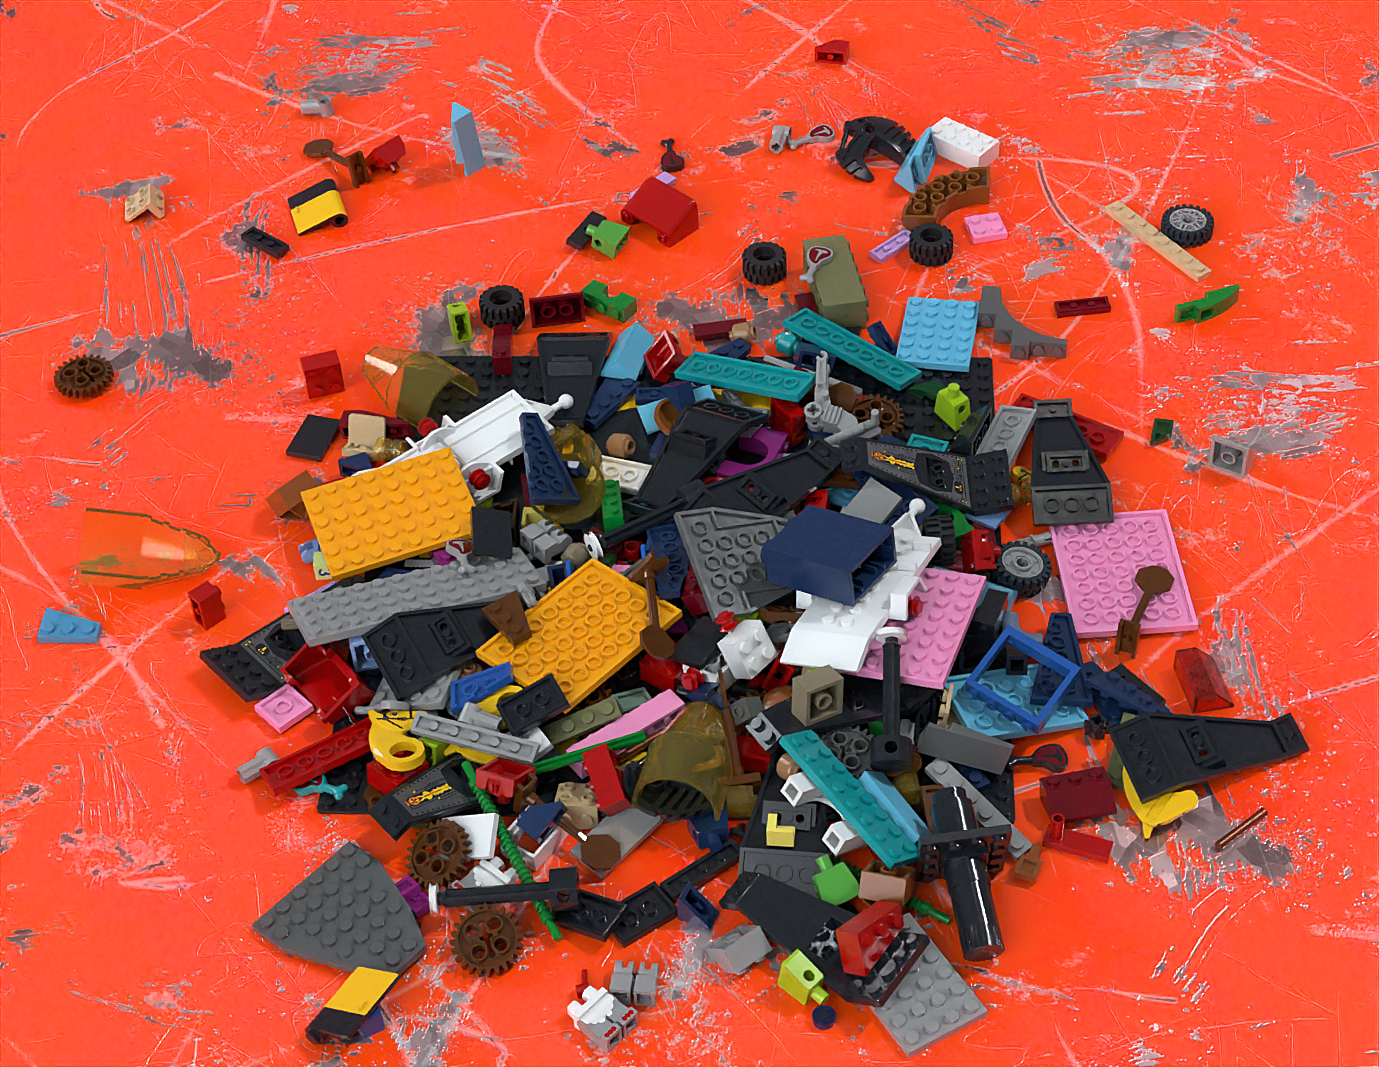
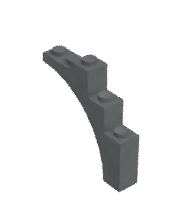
[978,285,1068,360]

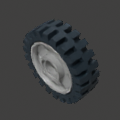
[1161,204,1214,248]
[990,541,1052,596]

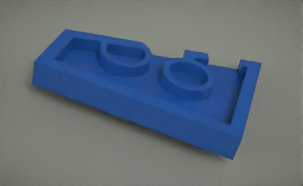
[451,661,513,715]

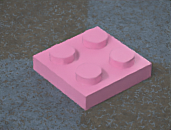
[964,212,1008,244]
[254,683,314,733]

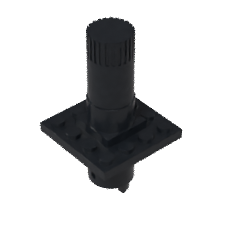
[914,786,1012,962]

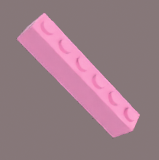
[566,689,686,779]

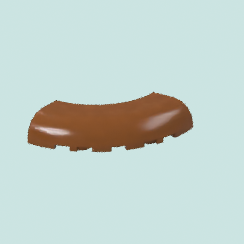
[901,167,990,232]

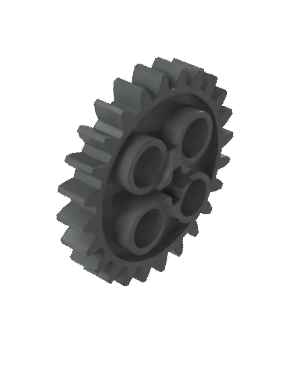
[817,725,875,780]

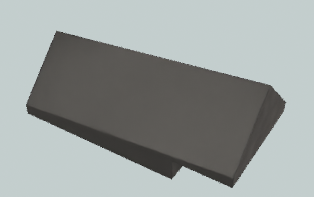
[917,722,1014,775]

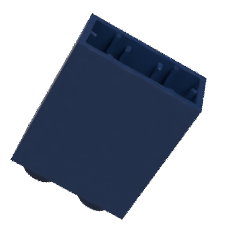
[761,504,897,607]

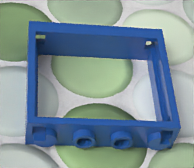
[965,625,1081,735]

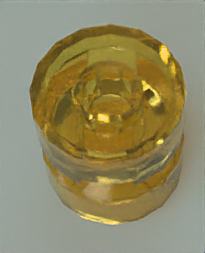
[374,437,408,463]
[1011,478,1031,509]

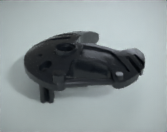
[835,116,915,183]
[623,738,726,820]

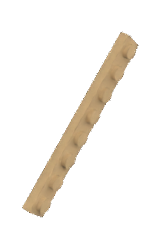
[1105,200,1212,283]

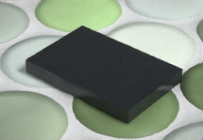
[286,414,340,462]
[470,506,513,560]
[668,615,728,670]
[496,673,571,737]
[612,881,678,948]
[553,889,630,942]

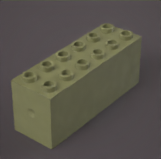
[802,234,869,329]

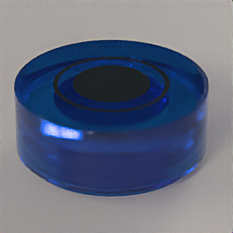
[812,1005,836,1030]

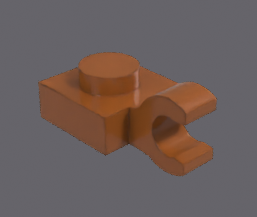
[1013,844,1043,883]

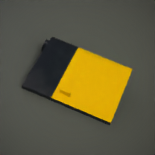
[287,179,348,236]
[305,967,401,1044]

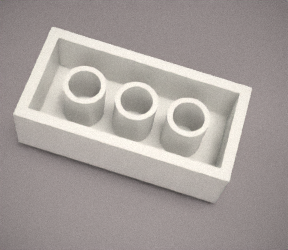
[932,117,999,169]

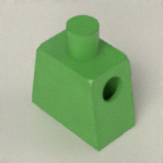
[586,220,630,259]
[812,854,860,906]

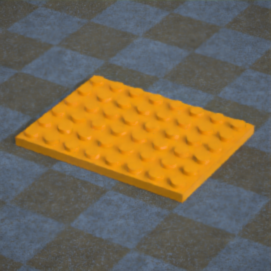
[300,447,476,582]
[476,558,683,714]

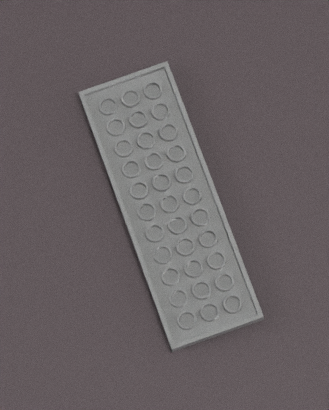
[287,547,547,647]

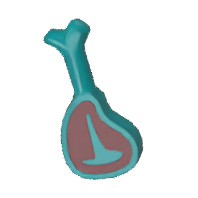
[293,774,348,800]

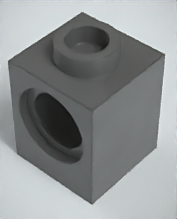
[729,696,764,726]

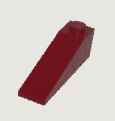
[492,324,513,375]
[338,410,414,439]

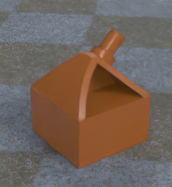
[265,470,318,520]
[858,859,917,908]

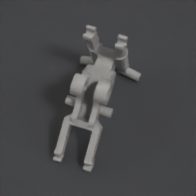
[804,351,882,446]

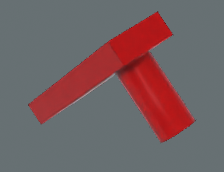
[1042,813,1114,864]

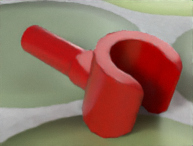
[575,969,589,999]

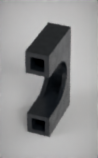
[966,588,1009,641]
[950,634,1028,675]

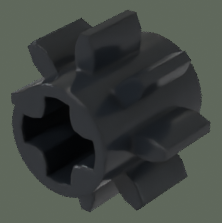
[1083,714,1111,740]

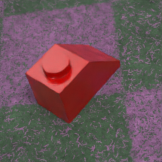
[815,40,850,65]

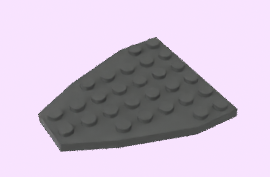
[674,507,796,622]
[251,841,427,975]

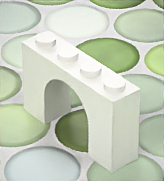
[781,771,867,856]

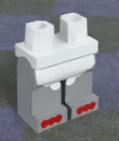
[450,856,519,913]
[567,986,639,1054]

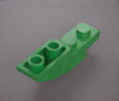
[1174,284,1240,323]

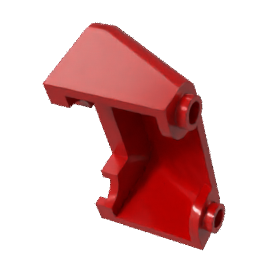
[621,176,699,248]
[280,643,376,725]

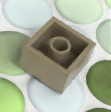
[792,665,844,727]

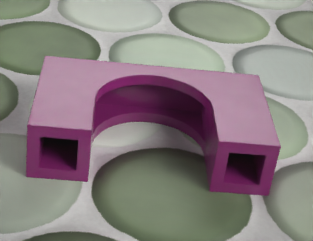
[717,427,791,488]

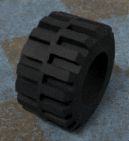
[909,223,954,267]
[742,241,787,286]
[479,285,525,329]
[922,514,956,566]

